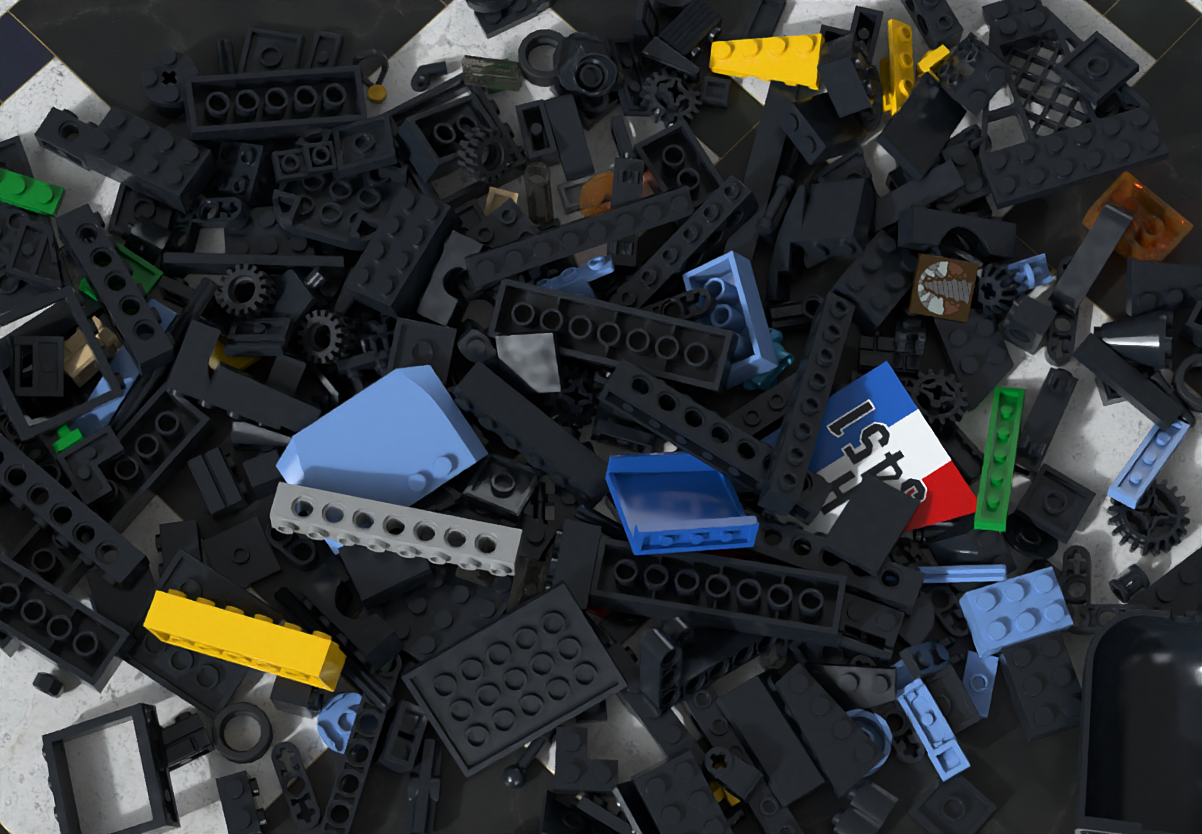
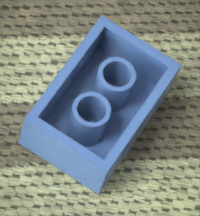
[959,566,1073,658]

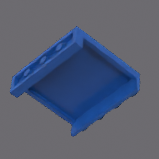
[605,451,759,555]

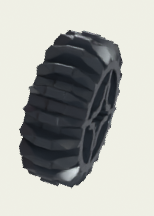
[1107,479,1190,557]

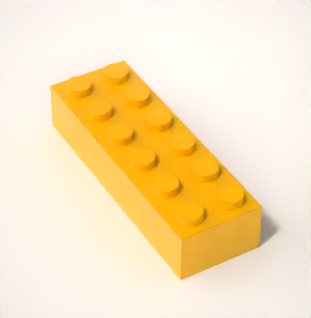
[143,589,347,692]

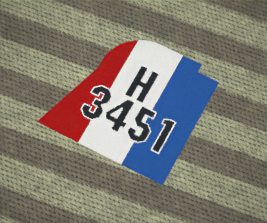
[760,361,977,556]

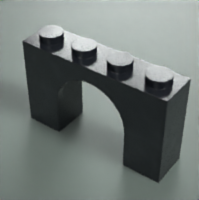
[165,315,307,431]

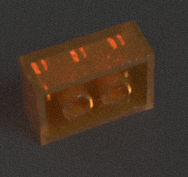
[1082,171,1194,262]

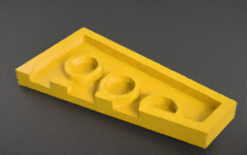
[709,33,825,90]

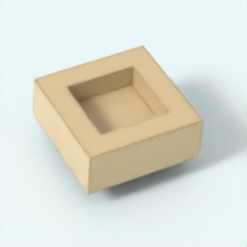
[483,186,519,216]

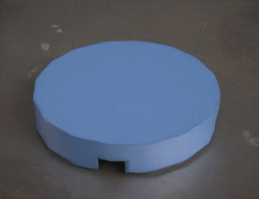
[317,692,378,754]

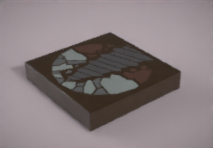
[908,253,979,322]

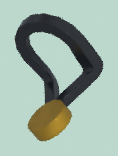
[352,49,389,103]

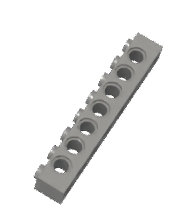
[270,482,523,577]

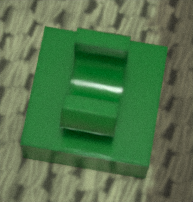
[52,424,86,454]

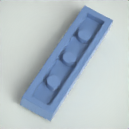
[1107,419,1190,509]

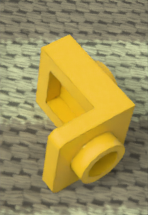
[915,44,950,82]

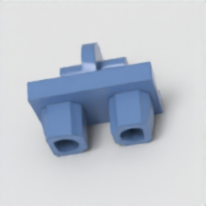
[1008,253,1053,292]

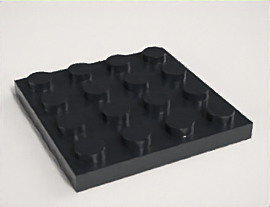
[124,548,285,720]

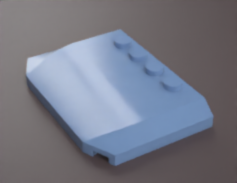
[276,365,488,555]

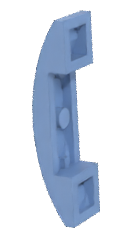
[890,660,971,781]

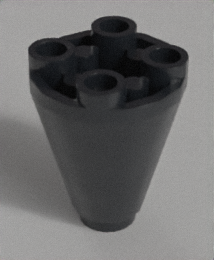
[1093,310,1174,369]

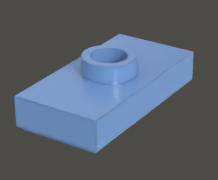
[962,651,999,719]

